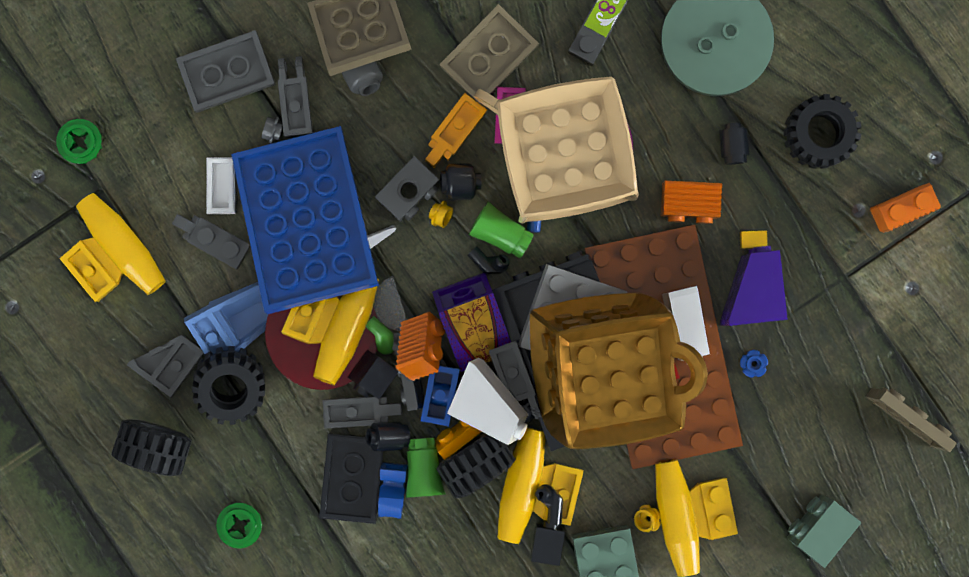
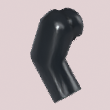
[467,246,510,274]
[535,485,563,525]

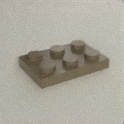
[439,4,539,104]
[866,387,957,452]

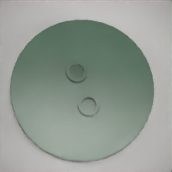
[661,0,774,96]

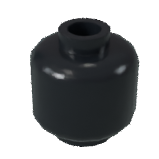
[440,163,482,201]

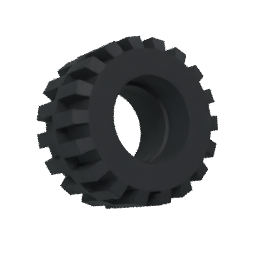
[783,94,862,169]
[192,346,265,425]
[111,419,192,476]
[436,433,515,499]

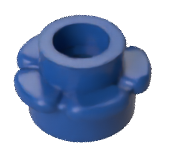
[740,350,768,378]

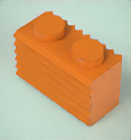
[661,181,722,224]
[870,183,941,233]
[395,312,445,381]

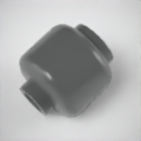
[342,61,383,96]

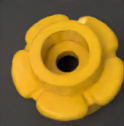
[429,201,453,228]
[634,505,661,533]

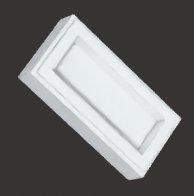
[207,157,236,215]

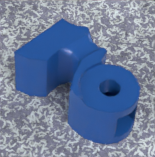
[378,462,408,519]

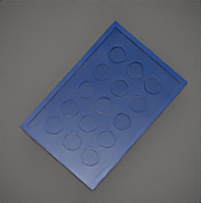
[231,126,379,314]

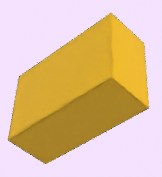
[740,231,767,249]

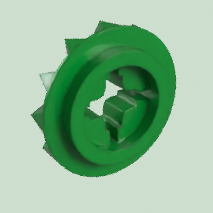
[56,119,102,164]
[216,502,263,548]

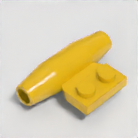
[59,193,166,302]
[281,278,379,385]
[497,427,584,544]
[655,459,738,577]

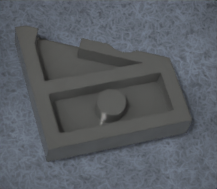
[127,335,204,397]

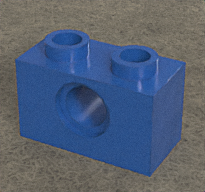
[421,365,460,426]

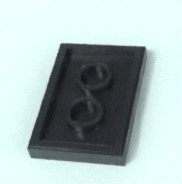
[319,433,384,524]

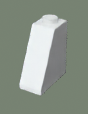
[662,286,710,365]
[447,358,528,445]

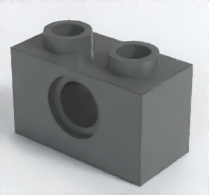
[375,156,440,222]

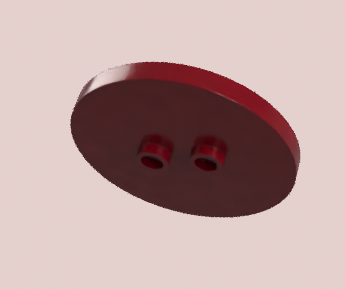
[265,295,378,390]

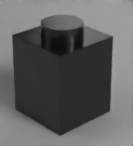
[347,350,399,399]
[530,520,565,566]

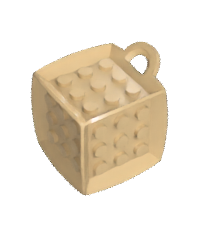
[474,77,639,224]

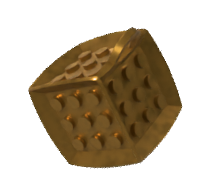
[530,293,708,449]

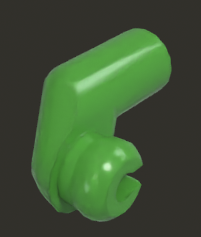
[366,316,394,355]

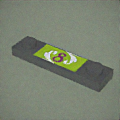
[568,0,628,66]

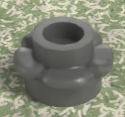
[262,117,283,144]

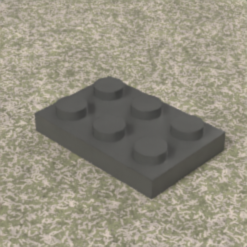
[176,30,276,113]

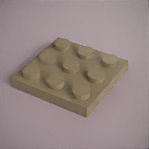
[307,0,412,76]

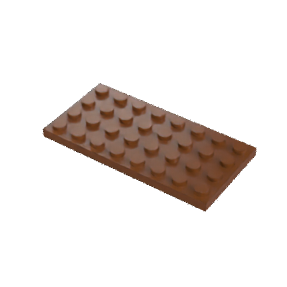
[584,225,743,469]

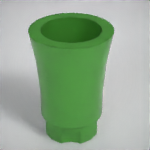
[468,201,534,258]
[406,438,445,498]

